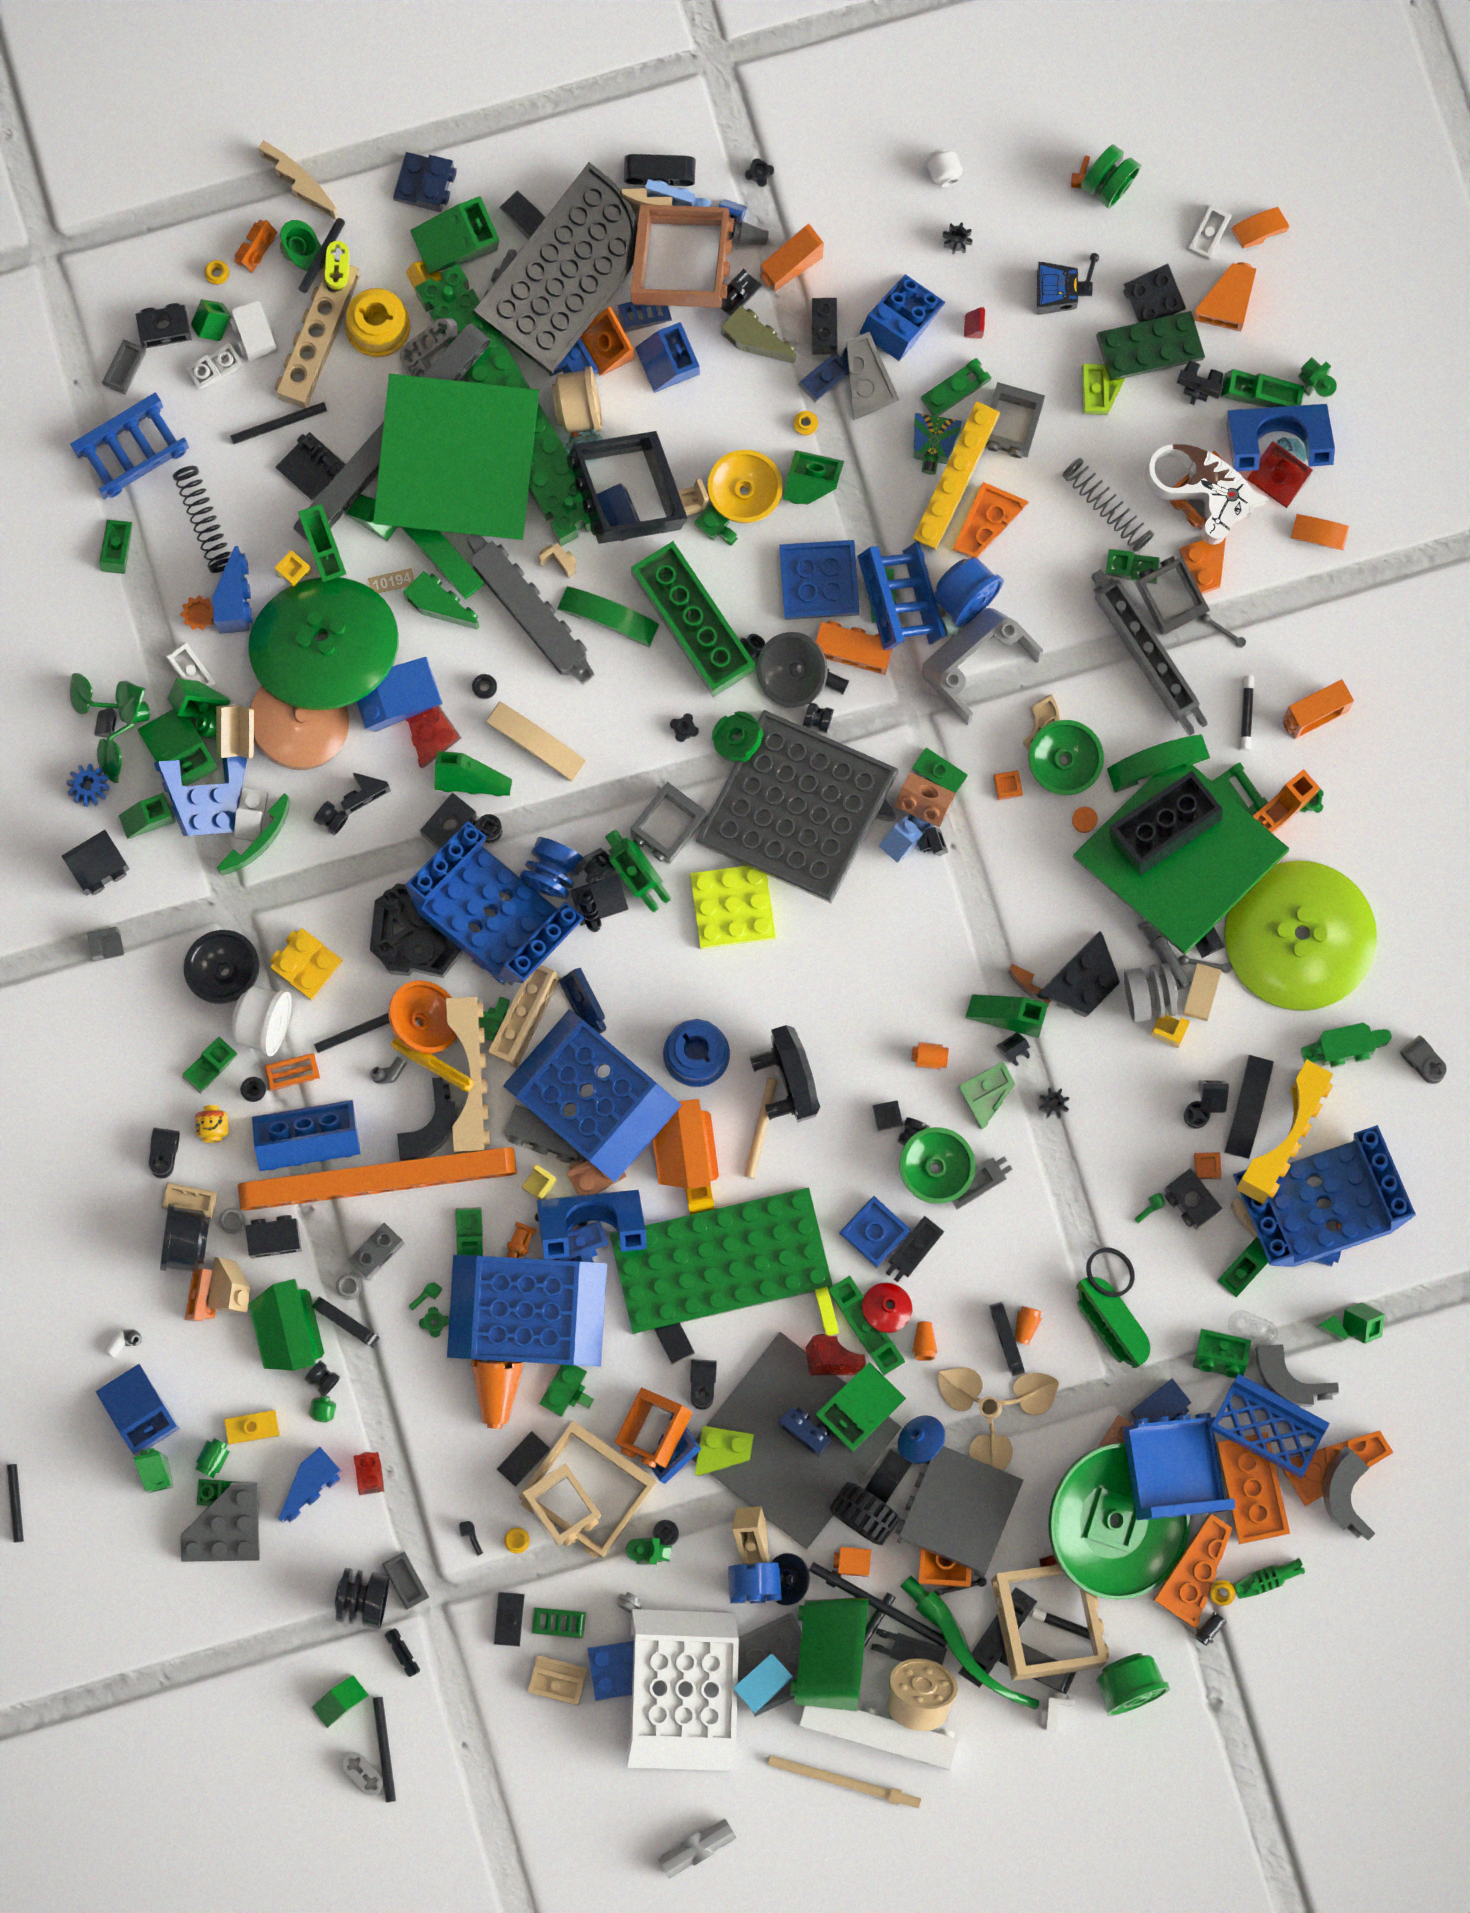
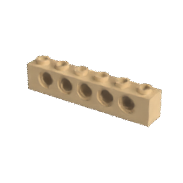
[275,260,360,409]

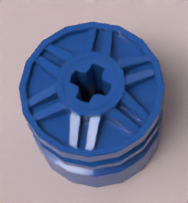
[520,837,584,899]

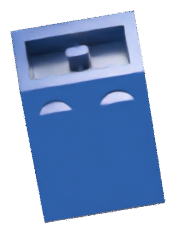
[859,274,945,361]
[212,546,253,634]
[95,1364,180,1456]

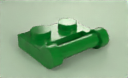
[1212,762,1268,816]

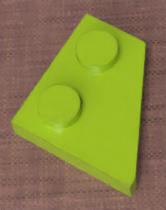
[1081,364,1125,415]
[695,1426,754,1476]

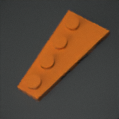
[1153,1513,1232,1629]

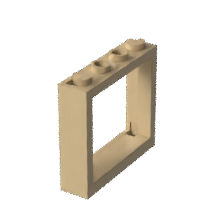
[518,1421,657,1559]
[991,1565,1109,1681]

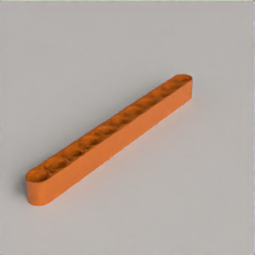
[237,1147,517,1211]

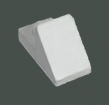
[234,788,269,841]

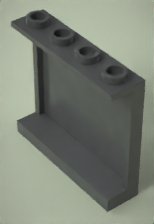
[895,1446,1024,1579]

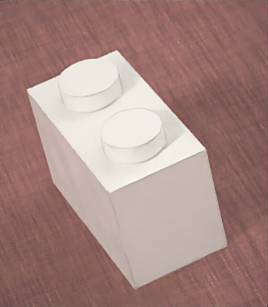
[230,300,278,362]

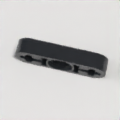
[312,1296,380,1348]
[989,1302,1025,1377]

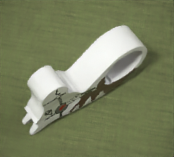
[1145,444,1268,545]

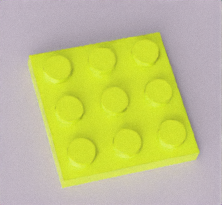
[690,866,776,949]

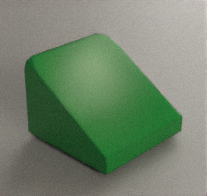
[1316,1315,1348,1342]

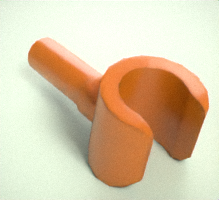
[1071,155,1090,188]

